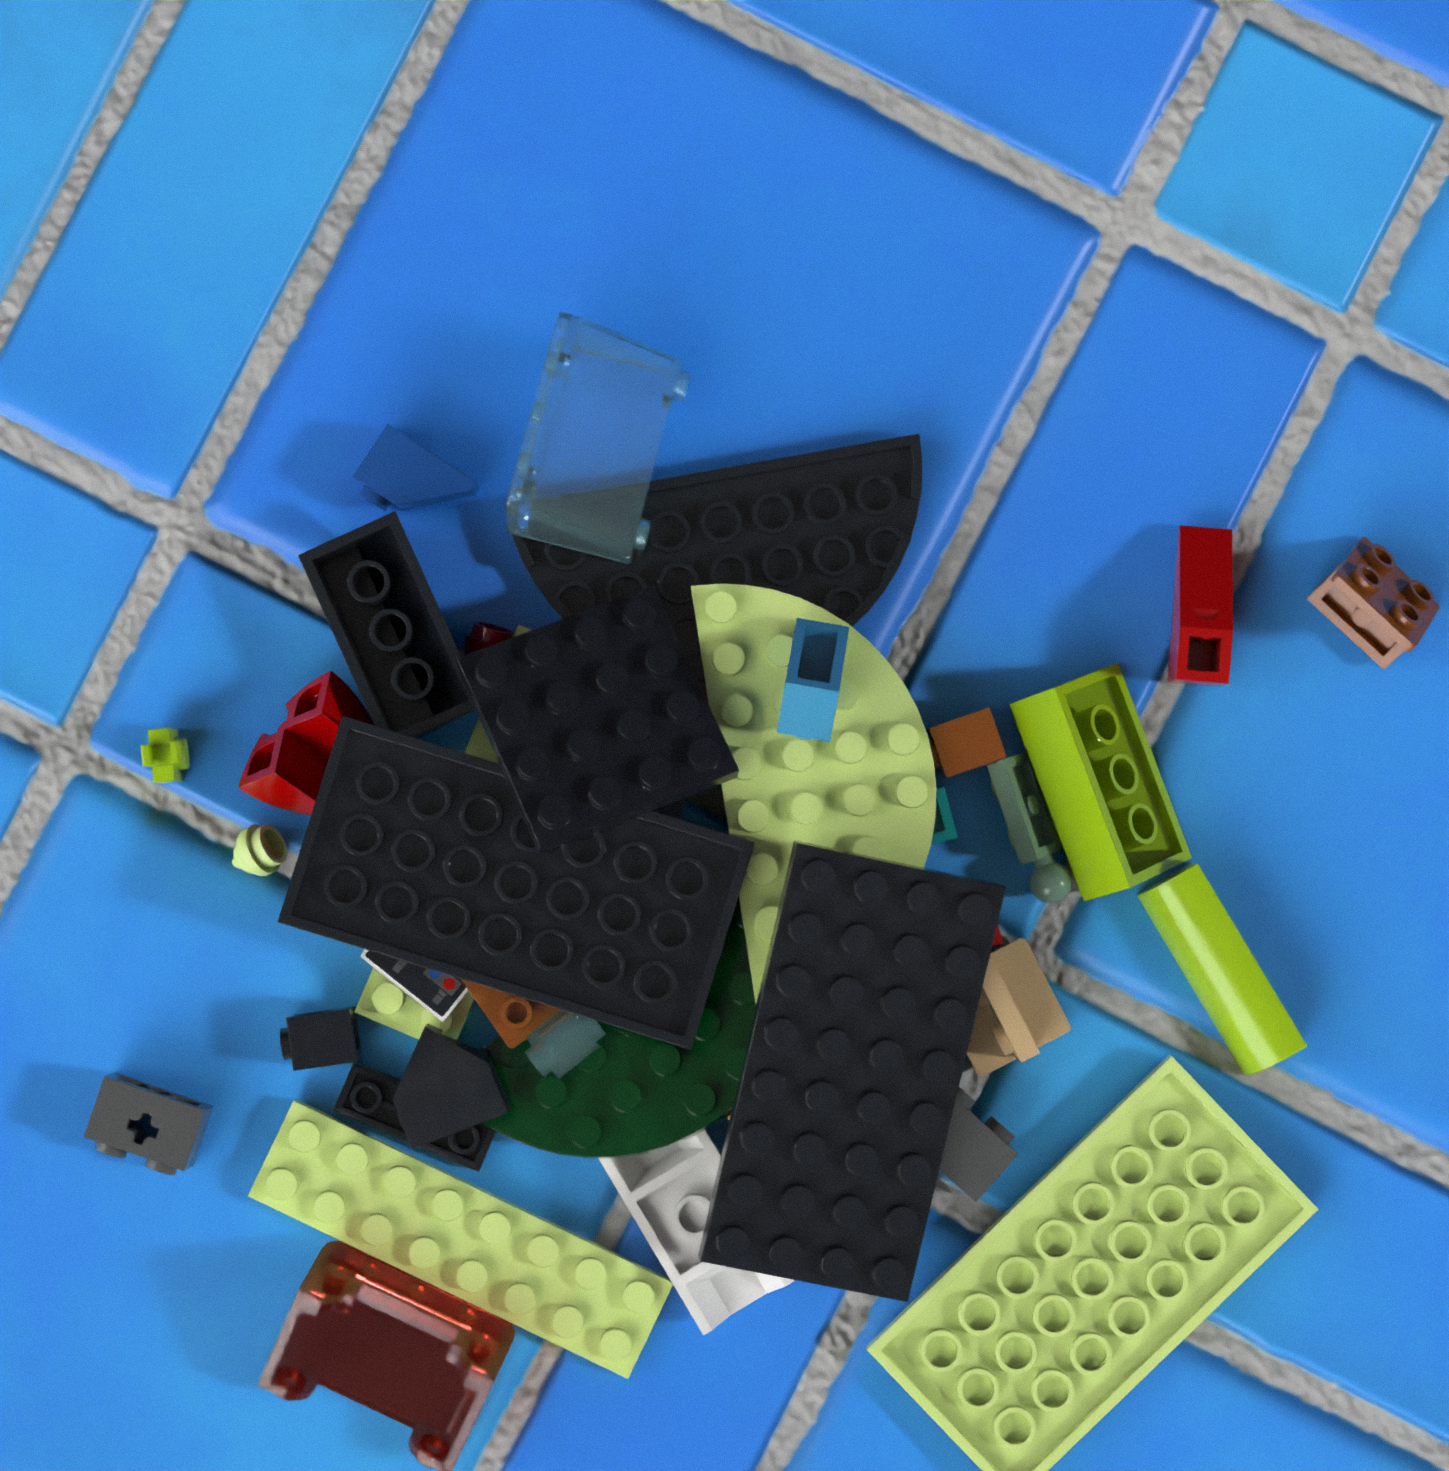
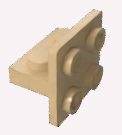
[966,938,1071,1076]

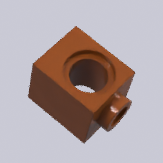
[926,707,1007,779]

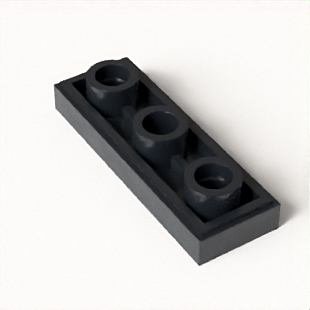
[333,1062,496,1172]

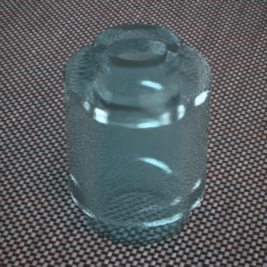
[525,1010,606,1079]

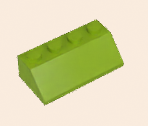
[1009,663,1192,901]

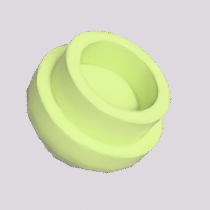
[232,824,287,876]

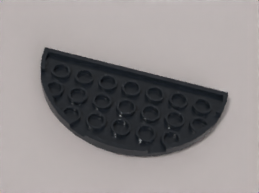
[505,434,922,681]

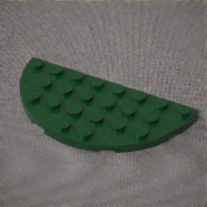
[483,830,756,1158]

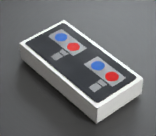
[360,949,469,1022]

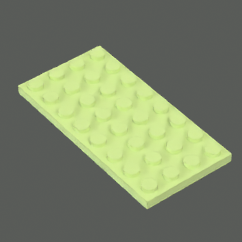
[866,1055,1319,1471]

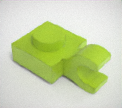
[140,728,190,783]

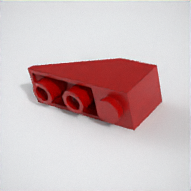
[1167,525,1233,686]

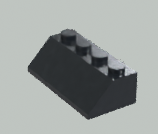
[298,511,475,739]

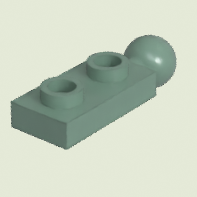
[987,751,1072,903]

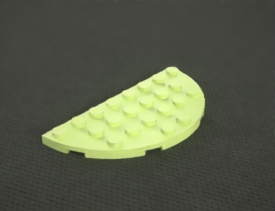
[691,584,937,1004]

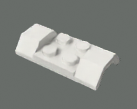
[598,1130,795,1336]

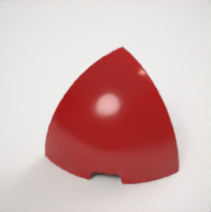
[238,671,374,815]

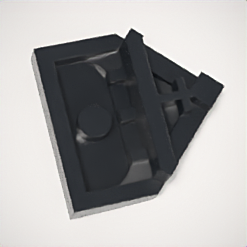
[393,1024,512,1149]

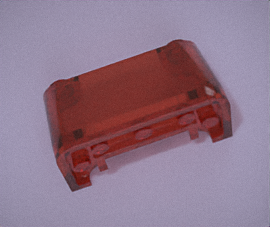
[257,1241,515,1471]

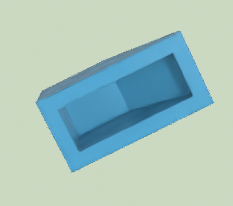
[777,618,849,742]

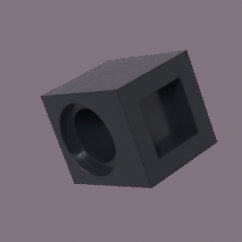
[280,1006,362,1071]

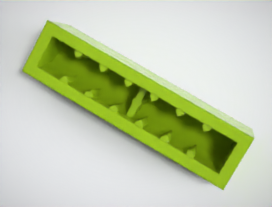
[1137,863,1307,1075]

